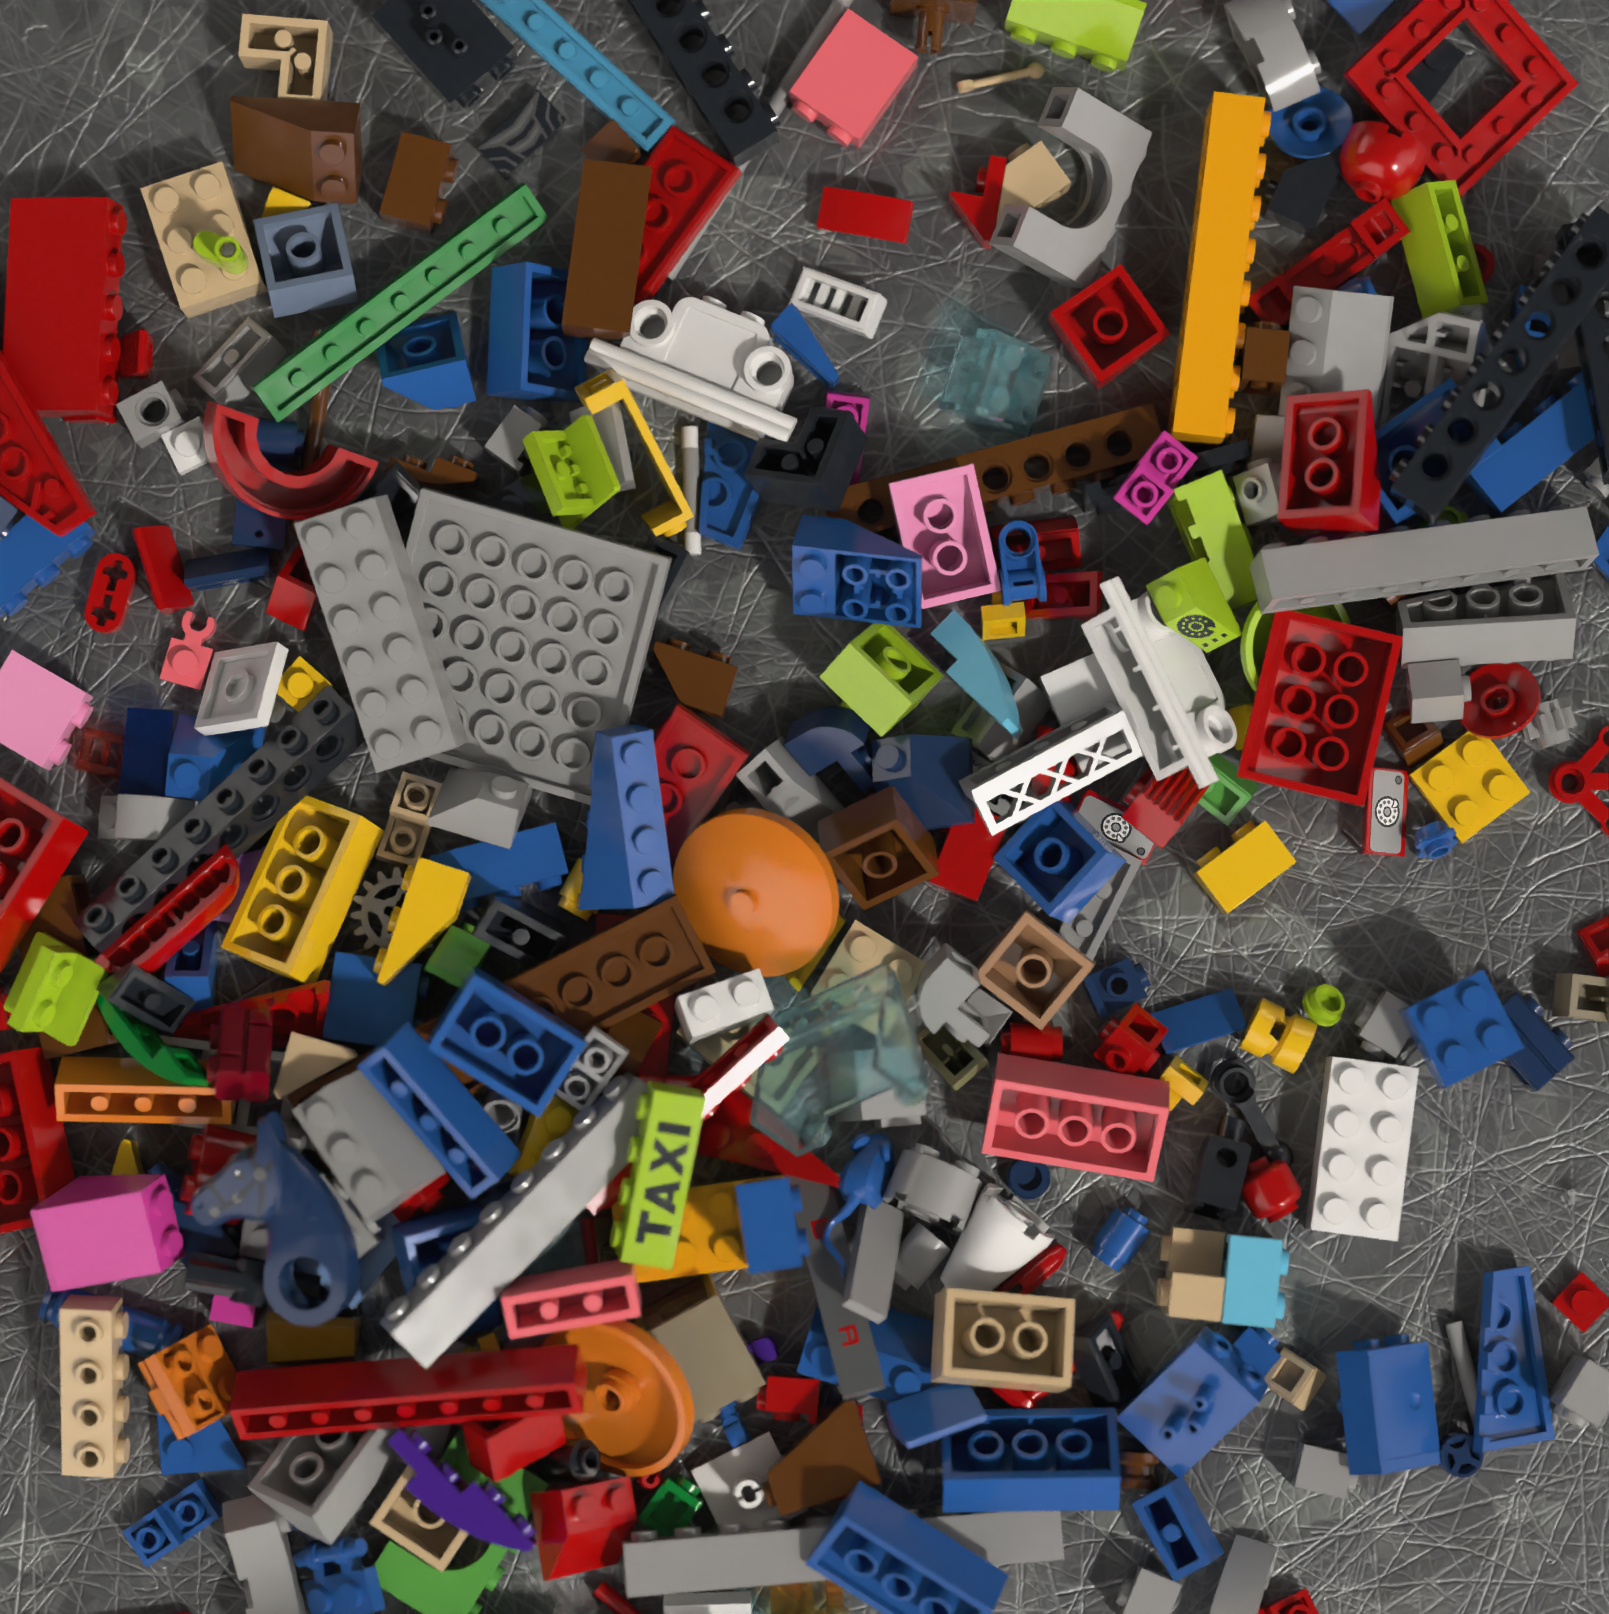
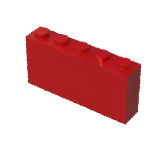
[3,197,127,417]

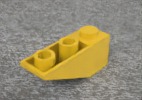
[373,857,471,986]

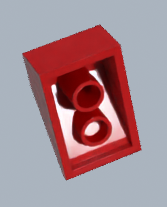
[1277,389,1381,535]

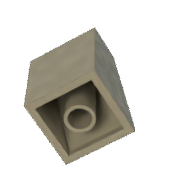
[634,1273,766,1424]

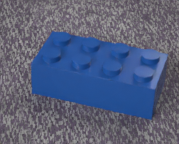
[940,1408,1121,1513]

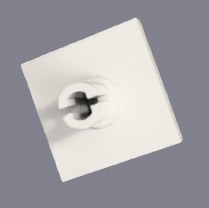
[194,642,289,736]
[691,1431,808,1530]

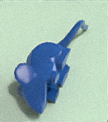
[822,1133,895,1277]

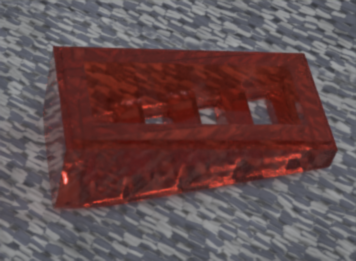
[74,727,170,789]

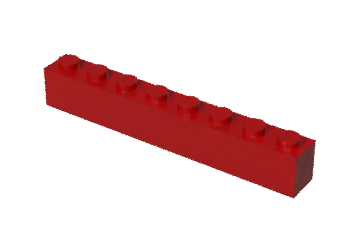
[229,1344,588,1440]

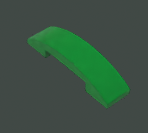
[90,955,211,1086]

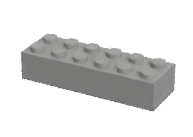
[294,495,469,773]

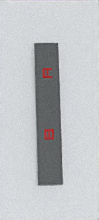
[785,1139,886,1400]

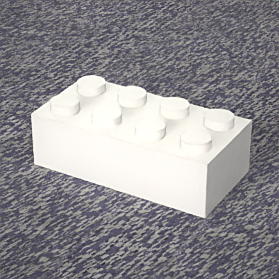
[1305,1056,1419,1241]

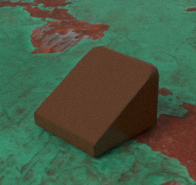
[581,119,641,164]
[1382,708,1445,769]

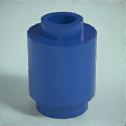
[1090,1205,1151,1272]

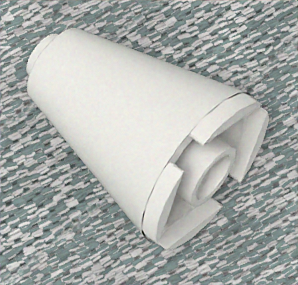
[940,1183,1055,1292]

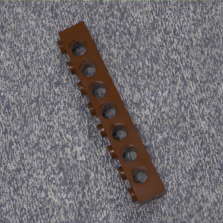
[824,403,1161,540]

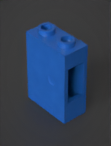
[1116,1325,1269,1479]
[1336,1334,1441,1475]

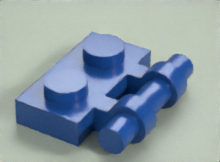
[294,1536,386,1614]

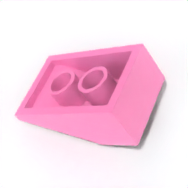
[888,463,1001,609]

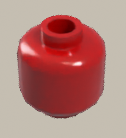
[1241,1155,1302,1223]

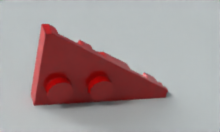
[169,980,330,1048]
[695,1090,840,1188]

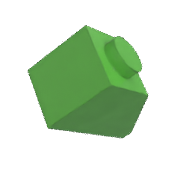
[424,922,493,987]

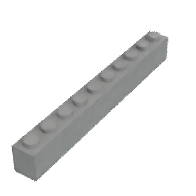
[622,1505,1064,1598]

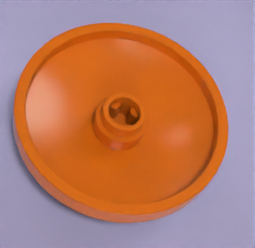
[673,808,839,977]
[540,1319,694,1477]

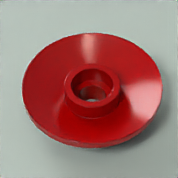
[1459,662,1541,739]

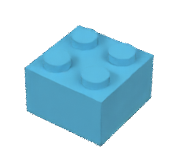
[1221,1233,1289,1328]

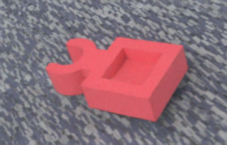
[160,611,217,692]

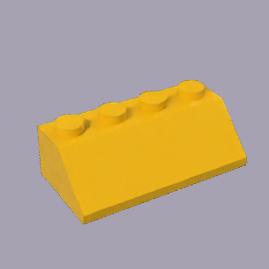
[221,795,384,985]

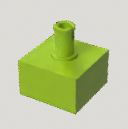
[819,623,944,737]

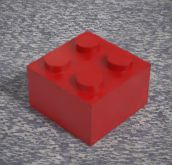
[1048,264,1170,391]

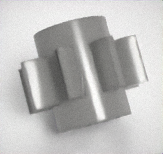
[1522,699,1577,749]

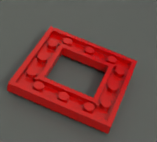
[1342,0,1579,197]

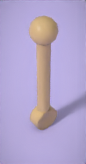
[957,62,1044,93]

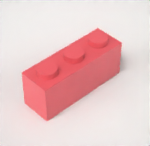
[501,1259,641,1339]

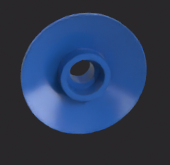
[1269,87,1353,159]

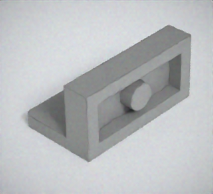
[951,663,1051,762]

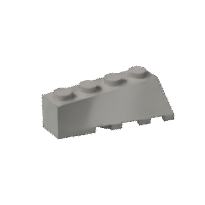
[1395,573,1577,669]

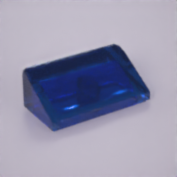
[118,707,174,797]

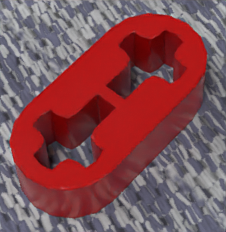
[84,553,138,635]

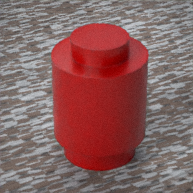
[1001,1022,1063,1062]

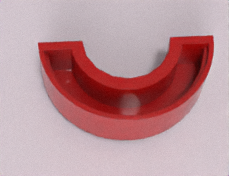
[203,401,379,520]

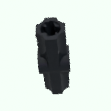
[184,1252,321,1308]

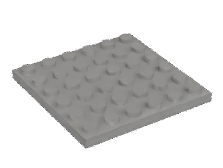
[406,488,672,805]

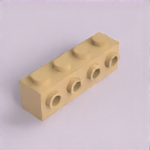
[59,1295,130,1478]

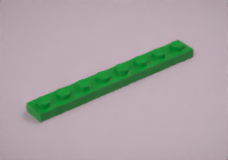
[249,183,549,423]

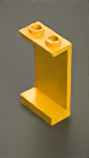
[574,368,694,537]

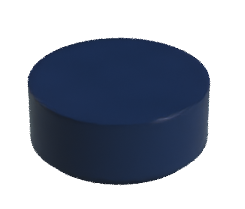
[1007,1159,1050,1199]

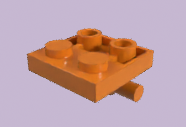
[137,1324,237,1441]

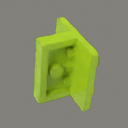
[522,414,620,529]
[4,932,108,1046]

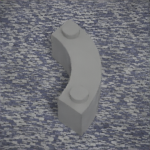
[222,1495,306,1614]

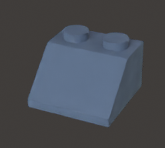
[253,203,358,318]

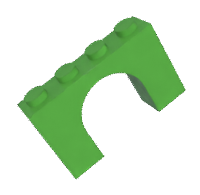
[375,1428,550,1614]

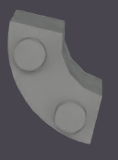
[1224,0,1321,112]

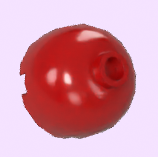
[1340,121,1428,203]

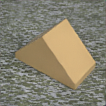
[274,1032,358,1099]

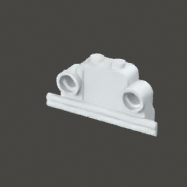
[584,296,798,442]
[1081,576,1237,789]

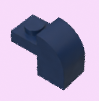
[784,706,874,792]

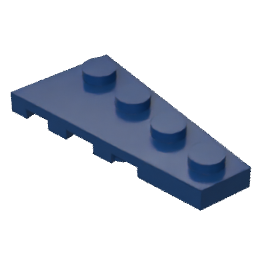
[1473,1266,1555,1452]

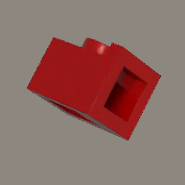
[757,1374,820,1423]

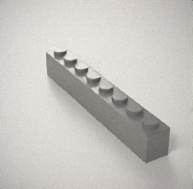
[1250,504,1599,614]
[379,1071,647,1369]

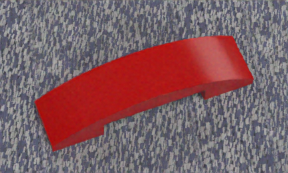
[1248,197,1410,328]

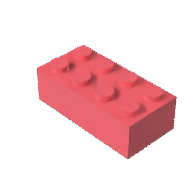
[982,1053,1170,1182]

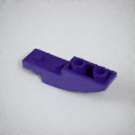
[387,1427,537,1552]

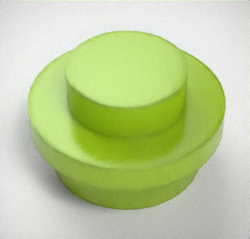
[1302,984,1345,1027]

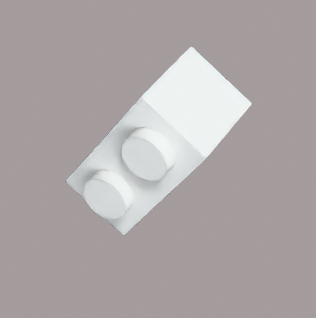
[674,968,774,1046]

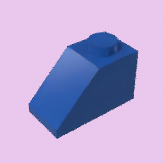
[164,921,217,1012]

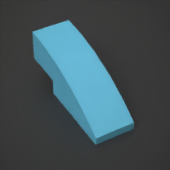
[931,609,1022,739]

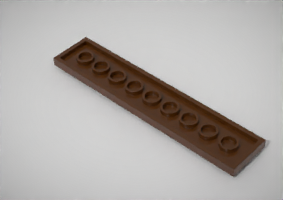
[287,893,716,1172]

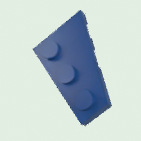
[699,421,780,551]

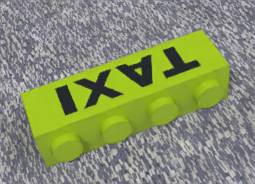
[610,1081,706,1270]

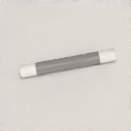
[681,426,701,556]

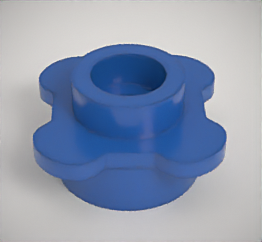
[1415,821,1458,859]

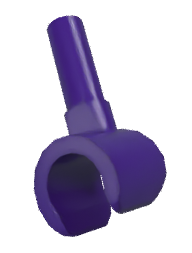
[746,1336,779,1365]

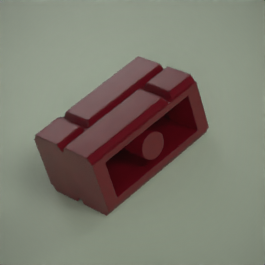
[207,1006,274,1102]

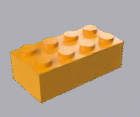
[611,1174,784,1283]

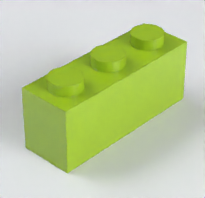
[1391,180,1489,319]

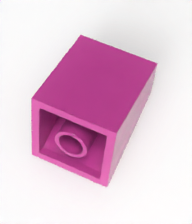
[30,1174,185,1291]

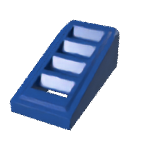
[770,303,839,390]

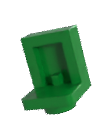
[638,1474,704,1537]

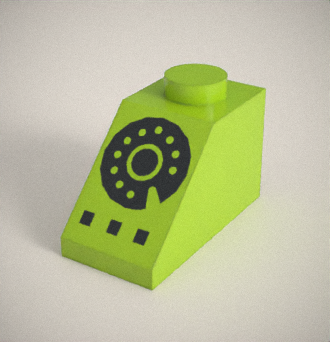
[1145,557,1242,653]

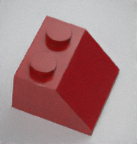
[530,1476,637,1581]

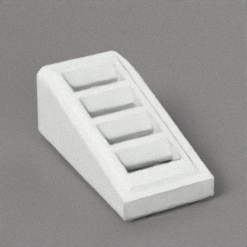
[788,266,887,339]

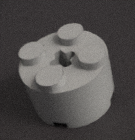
[882,1143,983,1232]

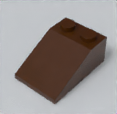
[230,95,363,204]

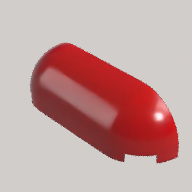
[94,844,240,975]

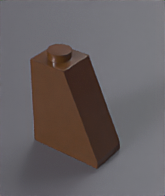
[762,1397,881,1516]

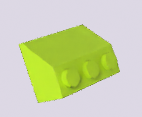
[1004,0,1147,73]

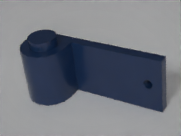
[231,416,305,551]

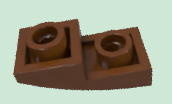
[384,454,480,490]

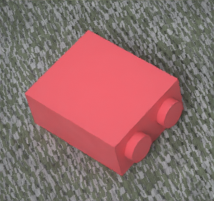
[789,9,918,149]

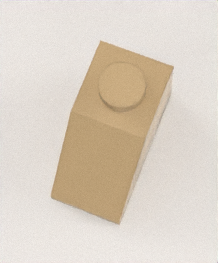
[995,141,1071,228]

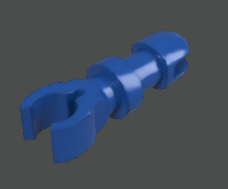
[719,1400,751,1448]

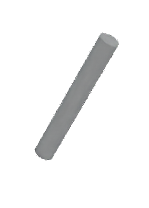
[1445,1320,1477,1428]

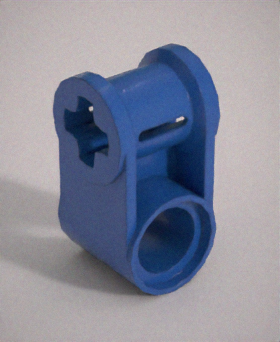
[996,520,1047,606]

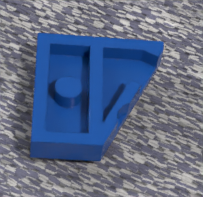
[157,1412,247,1475]

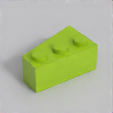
[1167,470,1258,613]

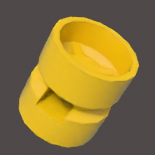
[1238,998,1318,1074]

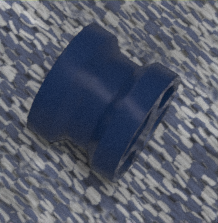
[1439,1432,1484,1478]

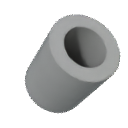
[893,1222,951,1291]

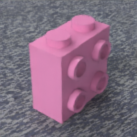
[0,650,93,771]

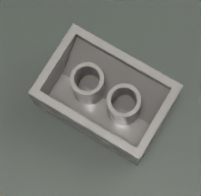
[1278,286,1394,426]
[292,1070,447,1222]
[247,1428,400,1545]

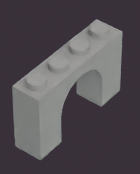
[989,87,1153,289]

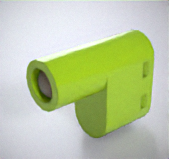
[193,230,249,274]

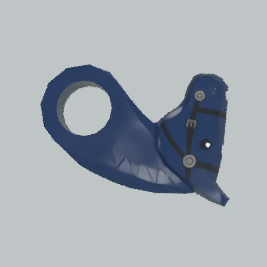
[191,1111,361,1326]

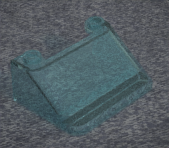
[750,964,929,1157]

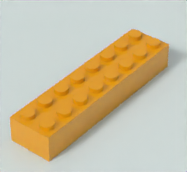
[1167,91,1271,450]

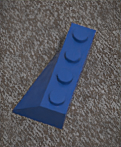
[577,724,674,910]

